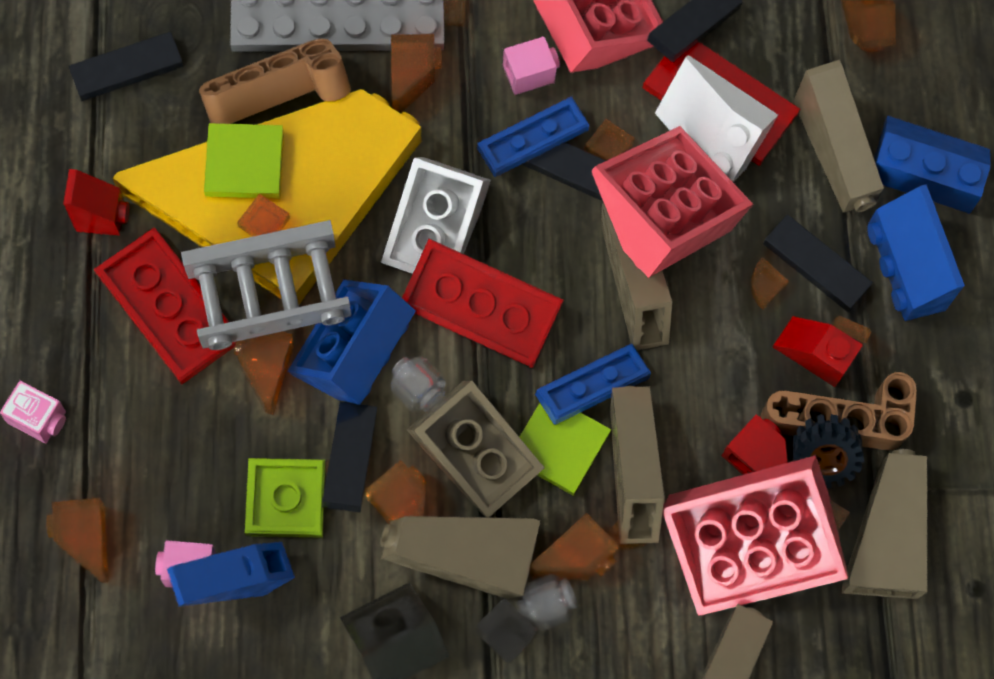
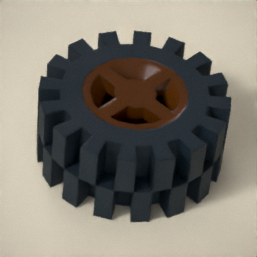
[793,414,864,488]

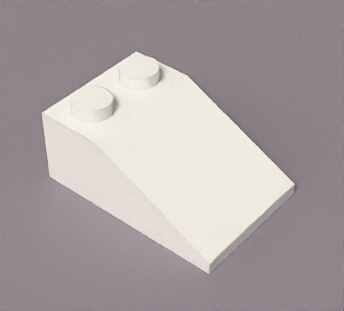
[655,55,778,182]
[381,157,491,274]

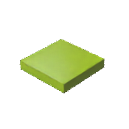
[204,123,283,199]
[519,403,611,496]
[245,458,326,537]

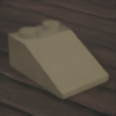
[407,380,544,518]

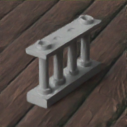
[181,220,351,350]

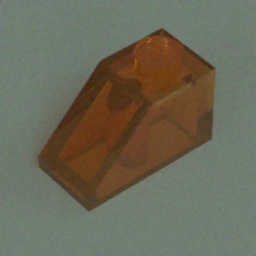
[841,0,896,52]
[391,34,442,113]
[234,331,294,415]
[365,460,427,524]
[46,498,109,583]
[529,513,619,580]

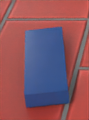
[477,96,590,177]
[535,343,651,425]

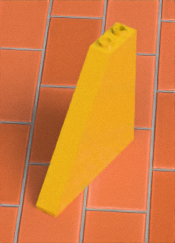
[113,89,421,305]

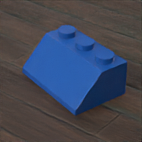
[874,116,991,214]
[867,184,965,321]
[287,279,416,405]

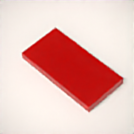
[642,42,801,166]
[94,227,243,385]
[402,239,564,368]

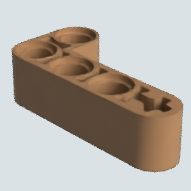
[199,39,351,124]
[761,372,917,450]

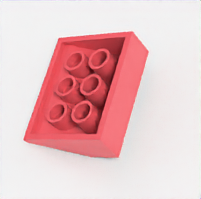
[533,0,663,73]
[591,126,753,278]
[663,455,848,616]

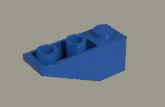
[167,542,295,607]

